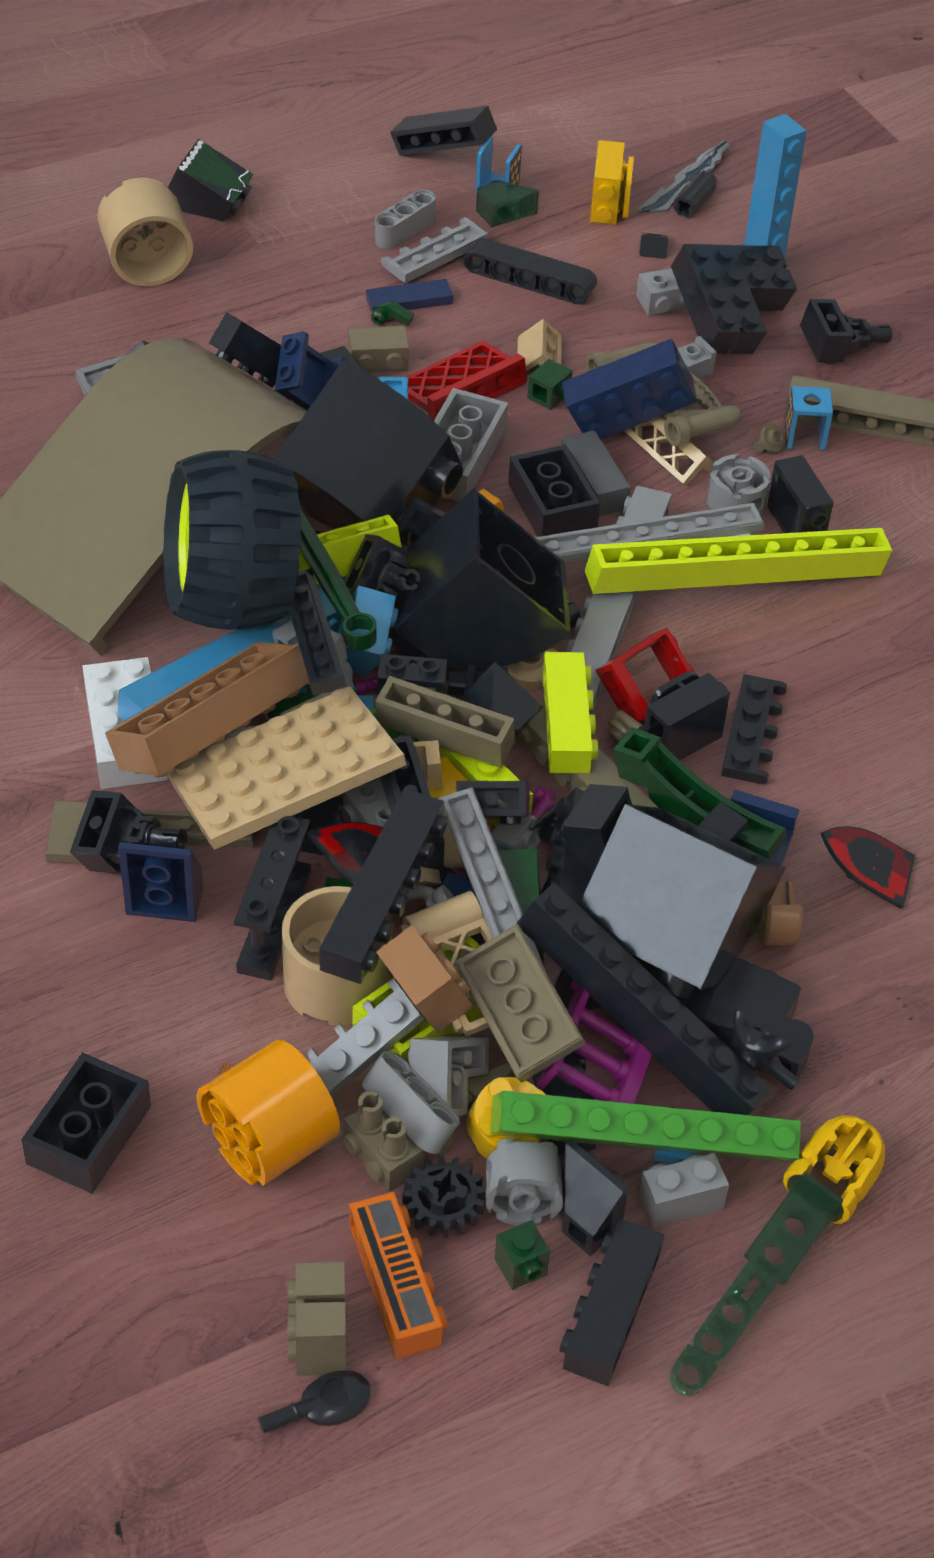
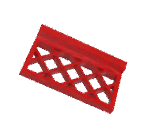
[406,341,527,421]

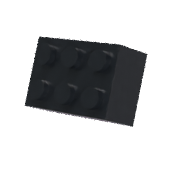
[508,444,600,537]
[21,1052,151,1194]

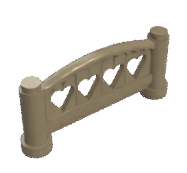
[586,342,741,446]

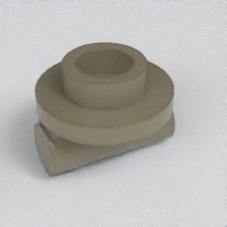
[753,423,785,453]
[608,710,644,742]

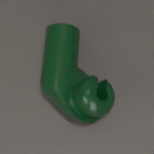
[371,301,415,326]

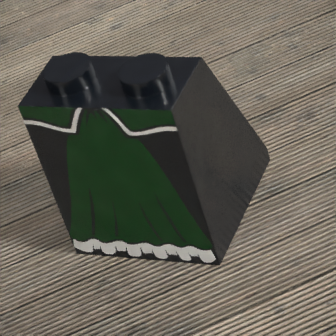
[168,139,253,222]

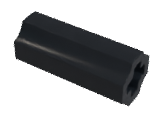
[673,170,718,218]

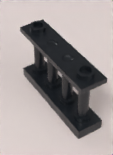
[234,816,311,981]

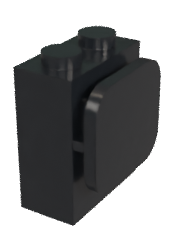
[644,671,730,760]

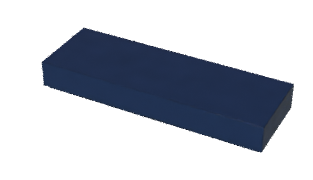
[366,279,453,313]

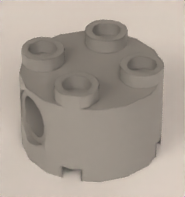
[706,454,770,514]
[486,1138,563,1226]

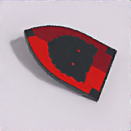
[307,822,383,883]
[821,826,915,909]

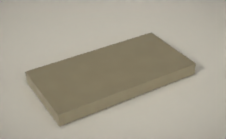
[455,923,586,1083]

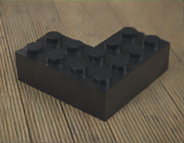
[671,244,797,354]

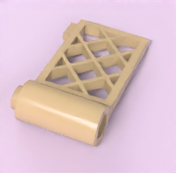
[399,891,492,1037]

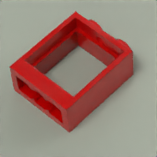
[595,627,695,722]

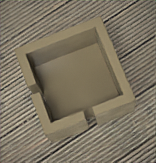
[287,1262,346,1376]

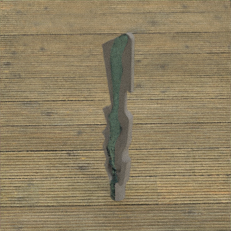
[639,141,729,213]

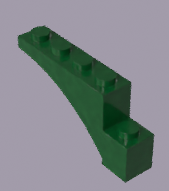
[613,727,787,859]

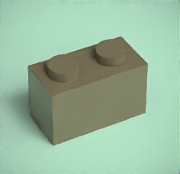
[348,326,409,372]

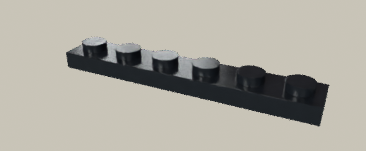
[289,569,346,695]

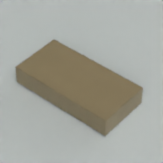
[46,801,87,863]

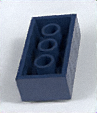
[562,338,698,439]

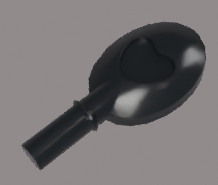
[258,1370,370,1433]

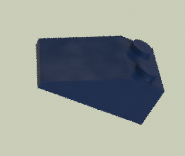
[118,842,203,922]

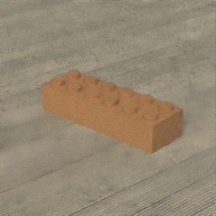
[105,642,309,777]

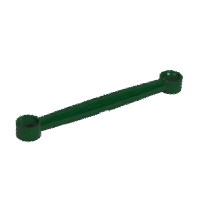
[300,510,377,650]

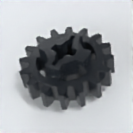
[402,1155,486,1238]

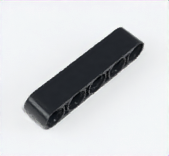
[463,238,597,305]

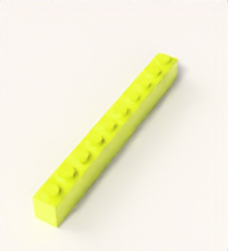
[585,528,892,594]

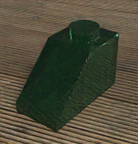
[476,181,539,228]

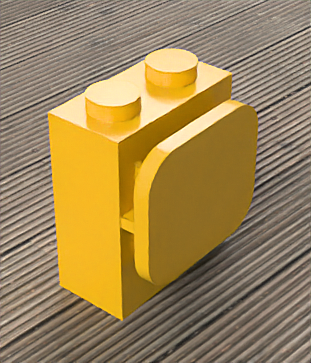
[590,140,634,225]

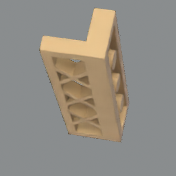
[623,416,714,486]

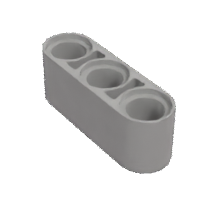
[375,190,436,249]
[362,1051,460,1154]

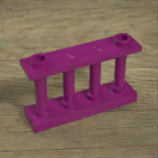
[536,980,652,1104]

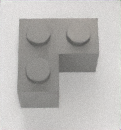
[408,1034,489,1116]

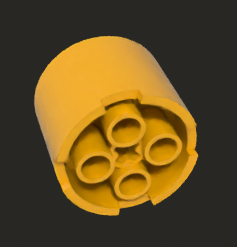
[196,1039,340,1186]

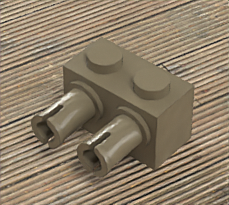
[342,1091,426,1192]

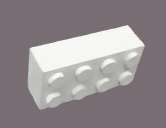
[82,657,168,789]

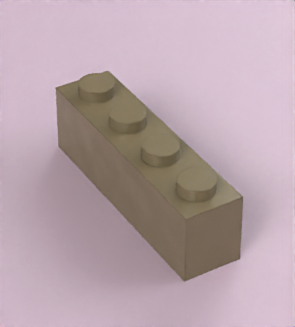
[375,676,515,768]

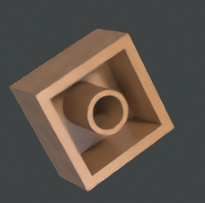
[377,925,473,1033]

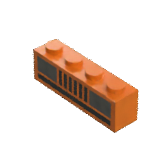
[349,1192,447,1359]

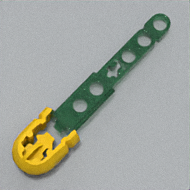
[669,1115,885,1396]

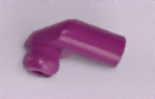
[530,786,556,819]

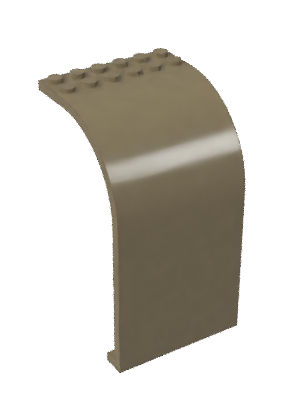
[0,338,307,656]

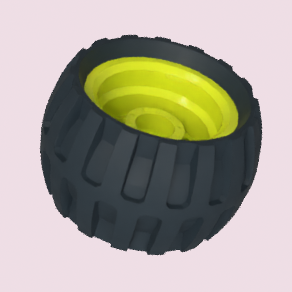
[163,450,301,630]

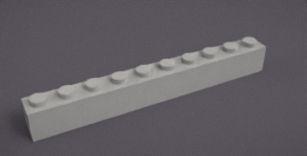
[566,485,671,714]

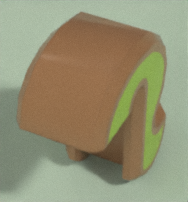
[759,881,803,947]

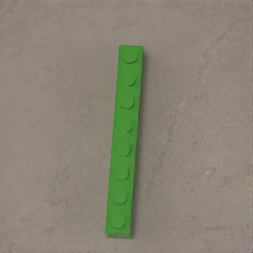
[490,1091,801,1163]

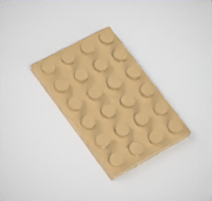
[167,686,406,850]

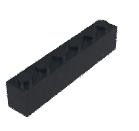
[319,788,448,984]

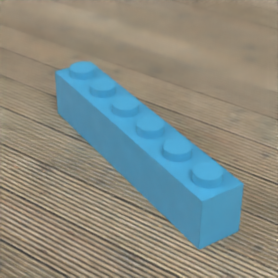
[744,114,807,258]

